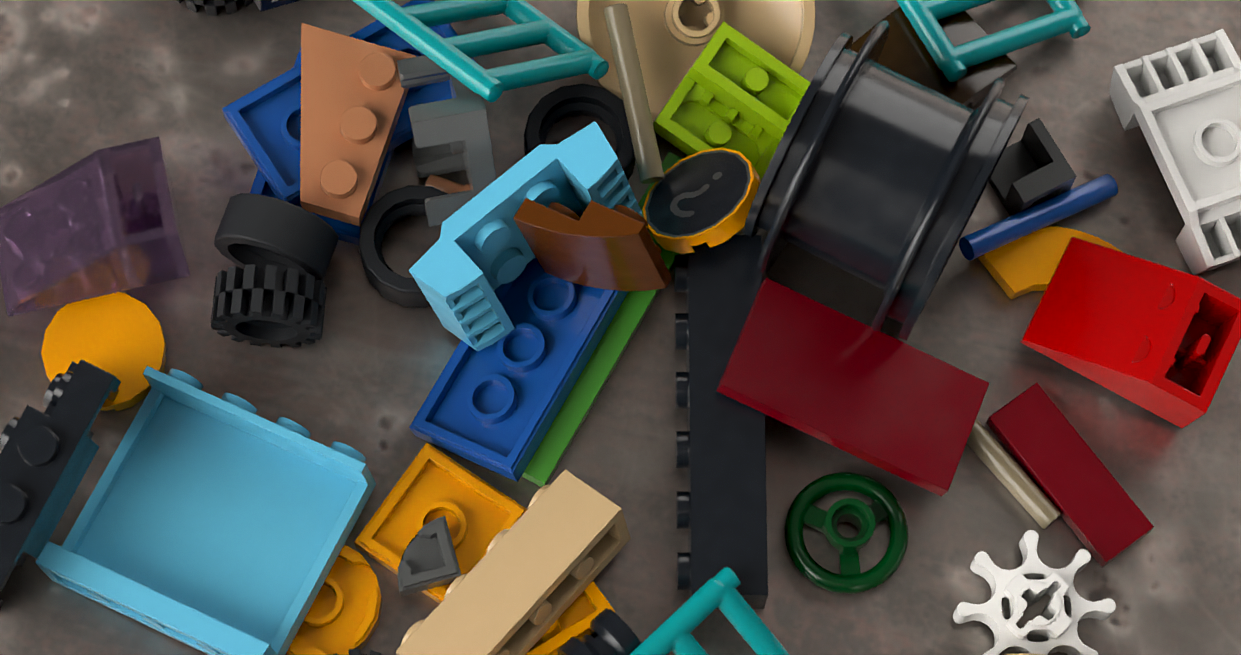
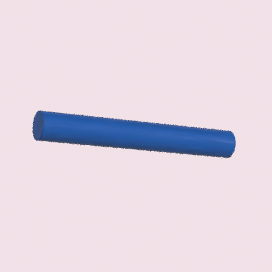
[959,174,1118,260]

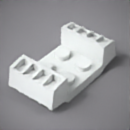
[1109,29,1241,275]

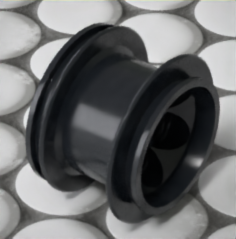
[743,20,1030,341]

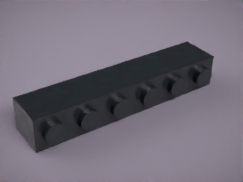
[674,235,768,609]

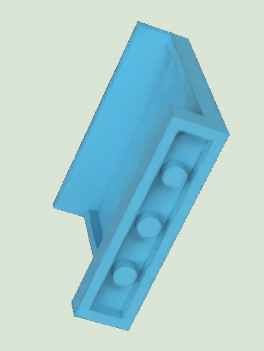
[35,366,376,655]

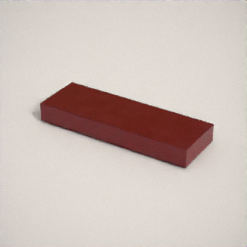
[986,382,1154,568]

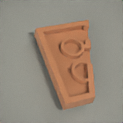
[300,23,416,226]

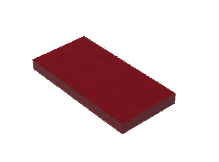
[716,278,989,497]

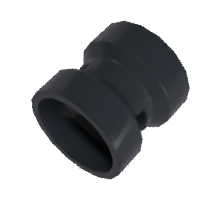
[557,608,641,655]

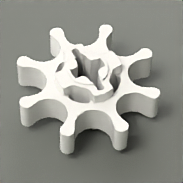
[953,530,1116,655]

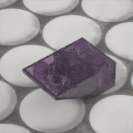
[0,136,191,317]

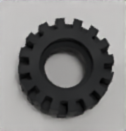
[211,264,327,348]

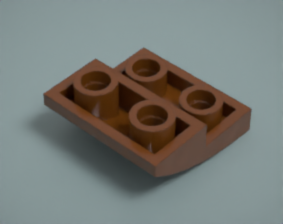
[513,198,672,291]

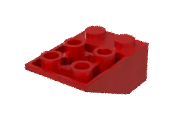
[1020,237,1241,429]

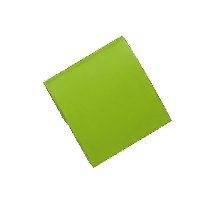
[653,21,811,180]

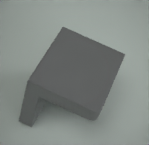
[989,118,1076,216]

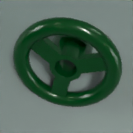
[784,472,909,594]

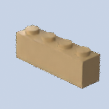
[396,469,631,655]

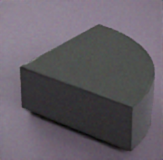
[398,516,461,597]

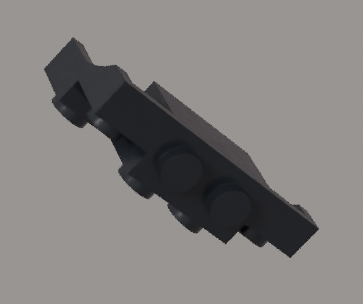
[0,359,121,609]

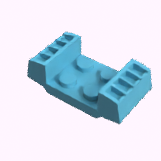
[409,121,644,351]

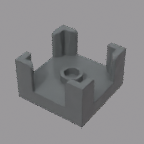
[397,55,497,227]

